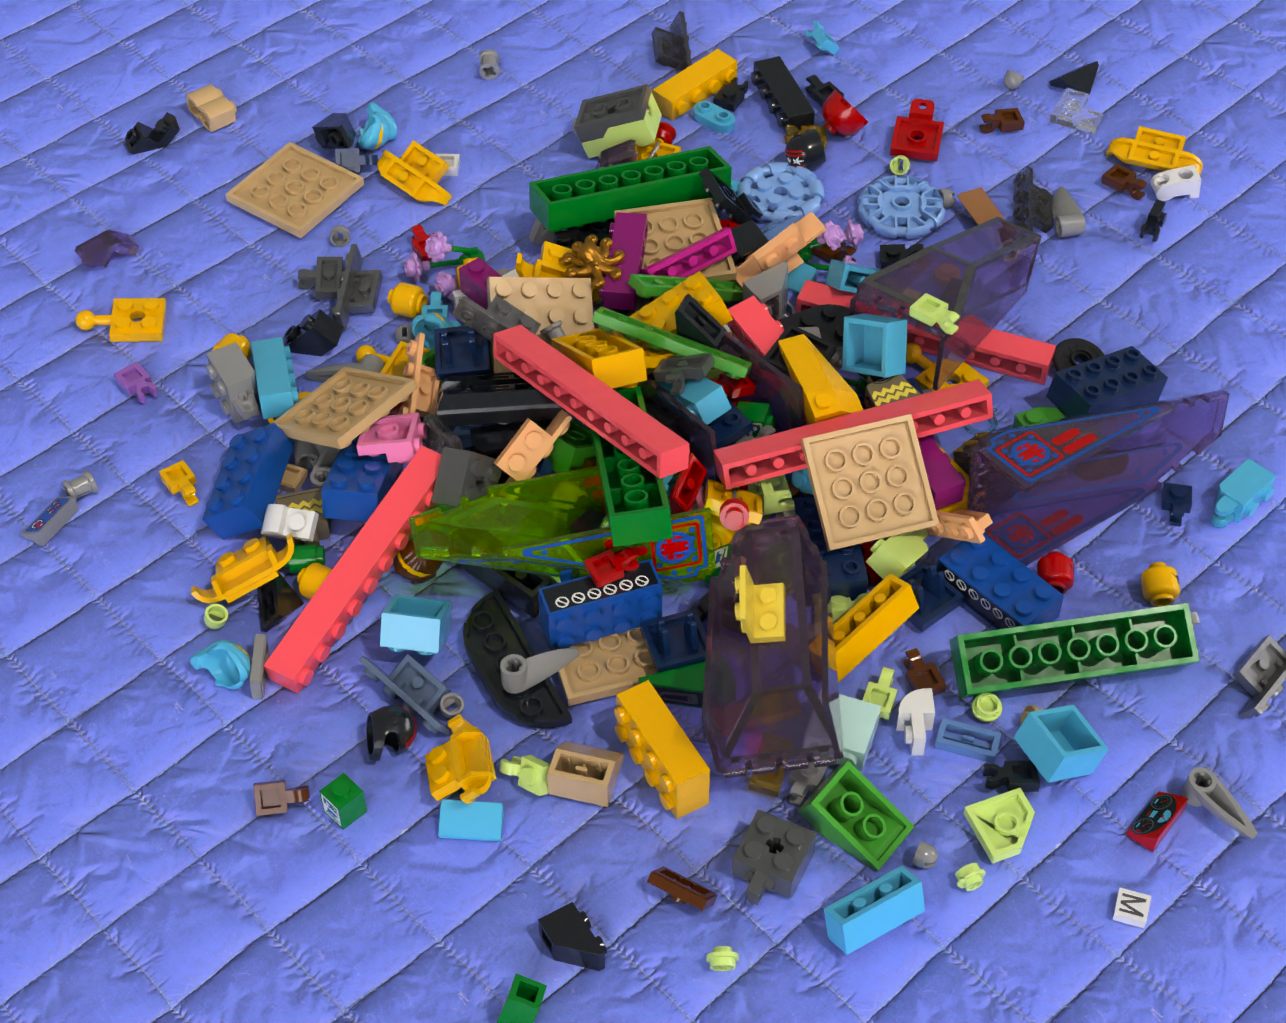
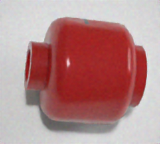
[1036,551,1074,594]

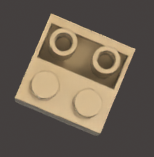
[547,741,624,807]

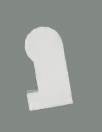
[1150,165,1201,201]

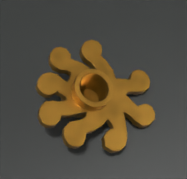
[561,234,625,289]

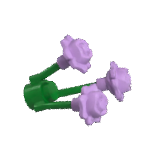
[797,219,864,271]
[404,231,485,301]

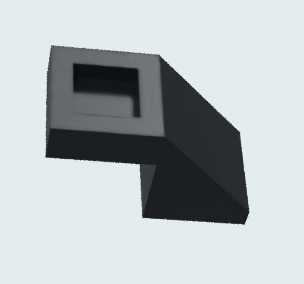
[125,112,180,155]

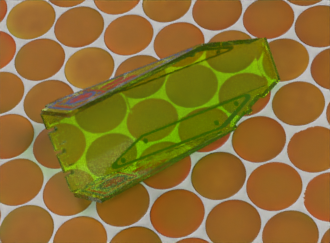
[409,466,716,582]

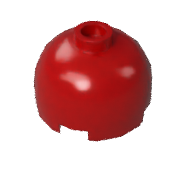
[822,90,868,136]

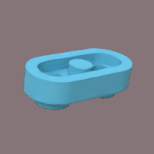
[693,101,735,133]

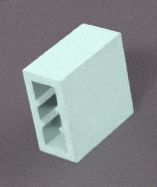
[804,689,881,771]

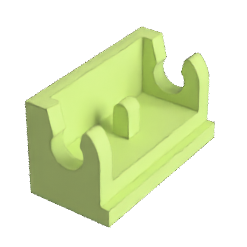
[755,474,795,515]

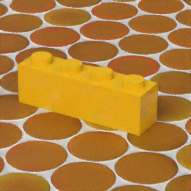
[652,49,737,121]
[809,574,919,684]

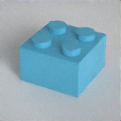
[842,313,908,378]
[380,594,452,655]
[1014,705,1109,783]

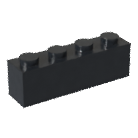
[751,56,815,136]
[448,524,553,619]

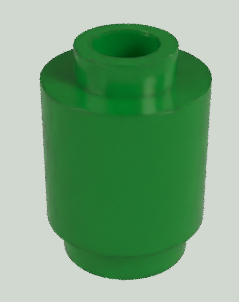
[284,543,326,573]

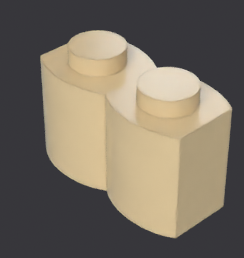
[186,84,237,132]

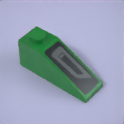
[638,657,735,709]

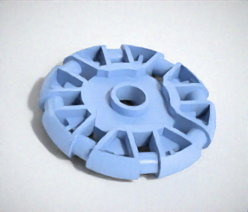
[737,162,825,223]
[857,175,946,239]

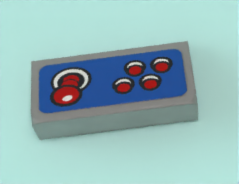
[21,496,79,547]

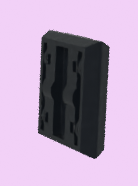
[437,372,566,427]

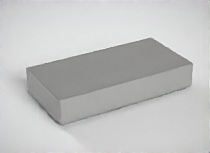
[250,634,269,699]

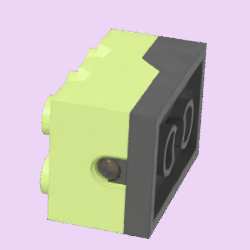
[573,84,662,158]

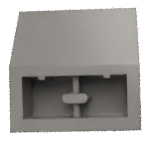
[743,261,788,321]

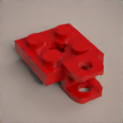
[890,99,944,161]

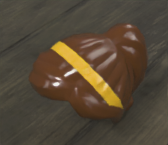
[393,532,451,583]

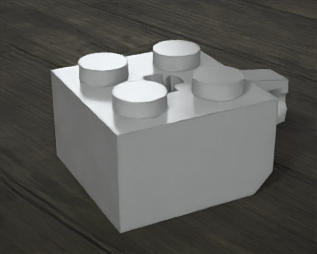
[205,342,261,424]

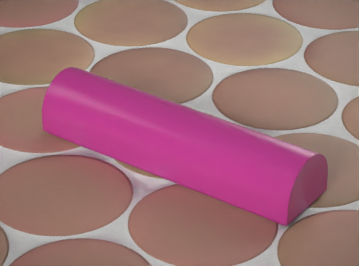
[640,227,737,277]

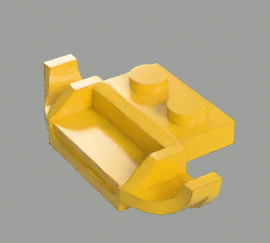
[1106,126,1203,175]
[377,140,452,206]
[515,241,604,304]
[191,533,294,604]
[425,714,496,805]

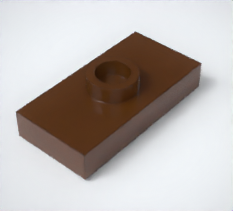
[647,866,717,911]

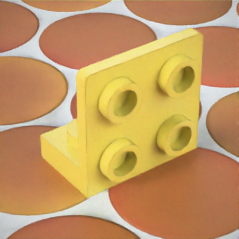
[735,565,786,644]

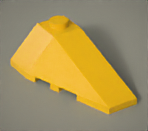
[778,334,863,424]

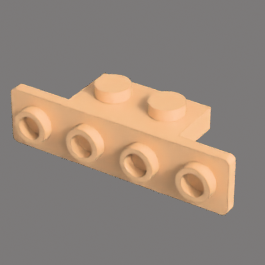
[735,212,826,288]
[398,332,440,420]
[494,410,573,507]
[926,509,993,544]

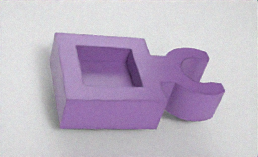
[114,362,158,403]

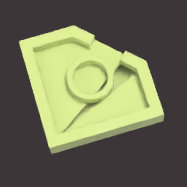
[963,788,1035,864]

